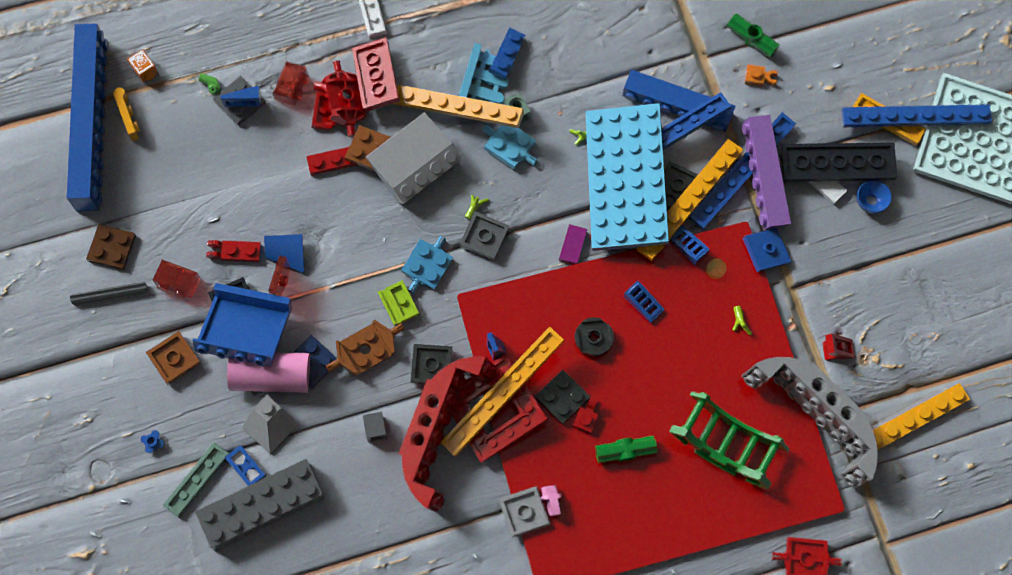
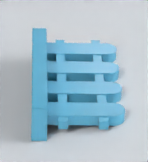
[458,43,513,123]

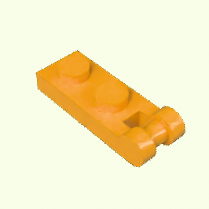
[113,87,140,142]

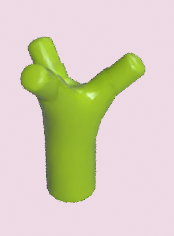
[569,129,587,146]
[464,195,489,220]
[732,306,752,335]

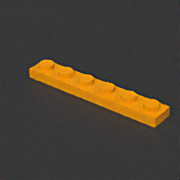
[873,383,970,451]

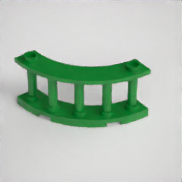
[669,392,789,489]

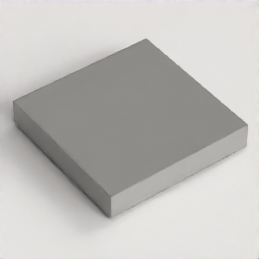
[499,486,550,538]

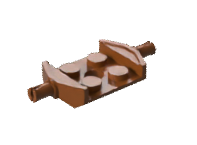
[325,320,405,376]

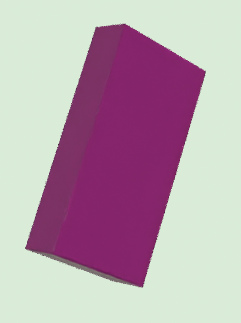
[559,224,587,265]

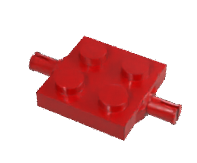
[772,537,842,575]

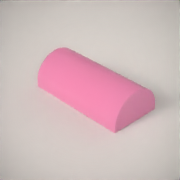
[227,352,311,393]

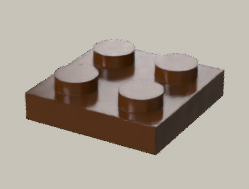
[86,224,136,270]

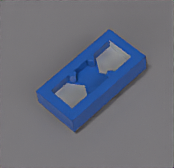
[225,445,266,486]

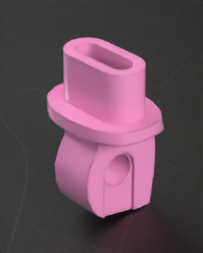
[541,485,562,516]

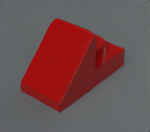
[823,334,855,360]

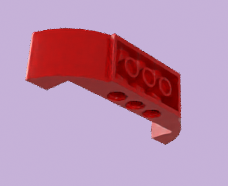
[399,356,494,513]

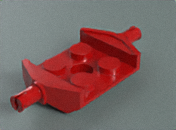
[321,60,367,138]

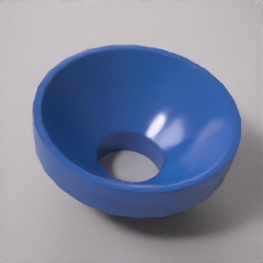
[856,180,891,214]

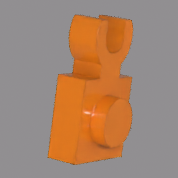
[744,64,778,86]

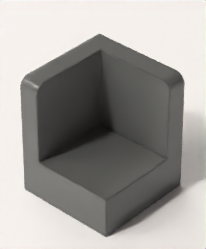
[363,412,387,442]

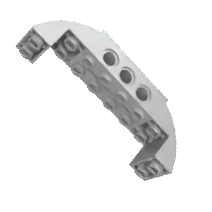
[741,357,878,489]

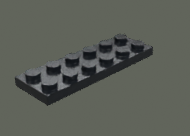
[781,142,897,182]

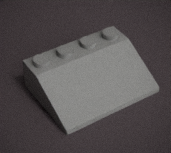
[365,113,462,204]

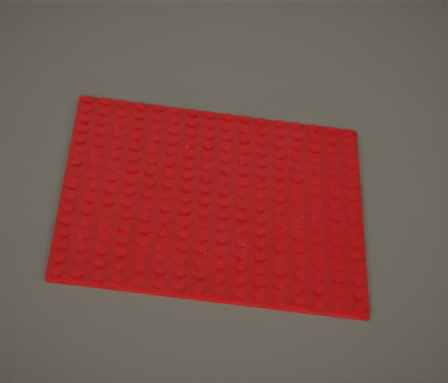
[457,221,844,575]

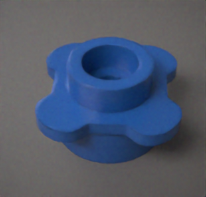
[141,430,164,453]

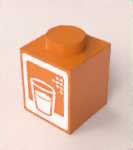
[127,49,158,83]

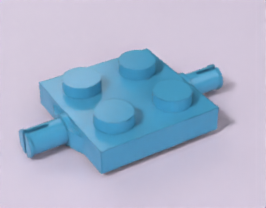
[401,236,453,294]

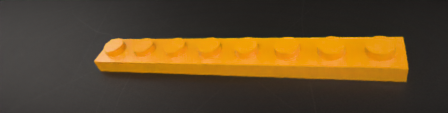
[393,85,524,128]
[637,139,743,261]
[440,327,565,457]

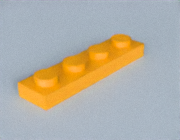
[853,93,926,146]

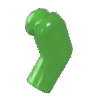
[198,73,221,95]

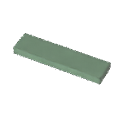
[163,442,229,518]

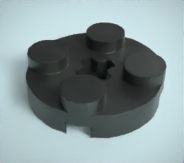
[574,317,614,357]

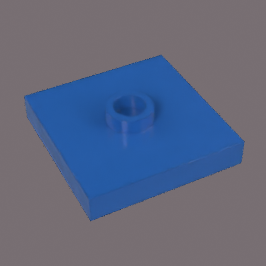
[743,228,791,273]

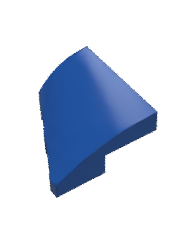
[264,234,305,274]

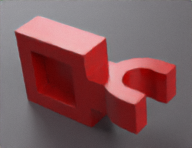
[573,396,599,434]

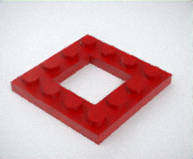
[451,354,548,463]

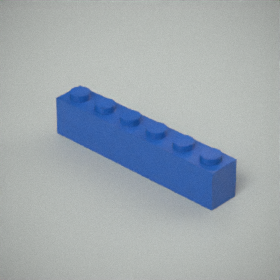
[622,69,736,132]

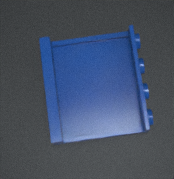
[192,283,292,367]

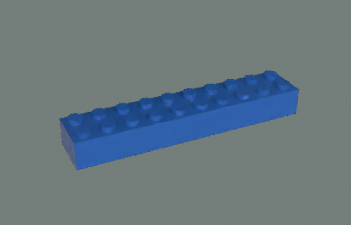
[67,23,108,212]

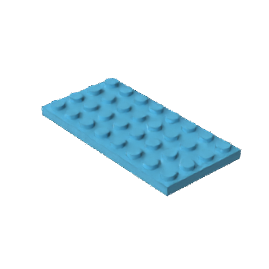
[586,103,669,251]

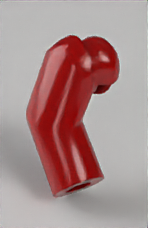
[314,82,328,99]

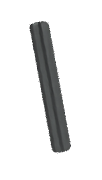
[70,282,148,305]

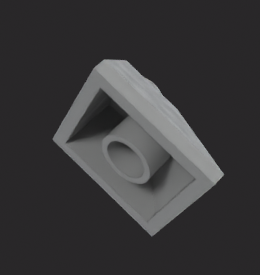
[242,395,298,454]

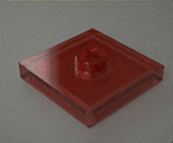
[268,256,291,296]

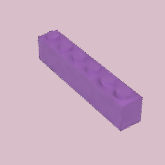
[742,115,791,231]

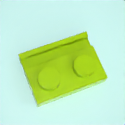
[377,280,419,327]

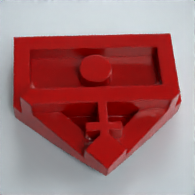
[311,91,338,130]

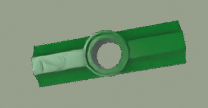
[726,13,780,58]
[595,436,657,464]

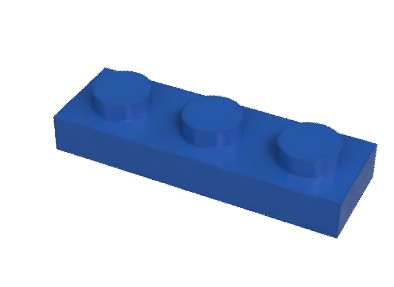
[489,27,526,80]

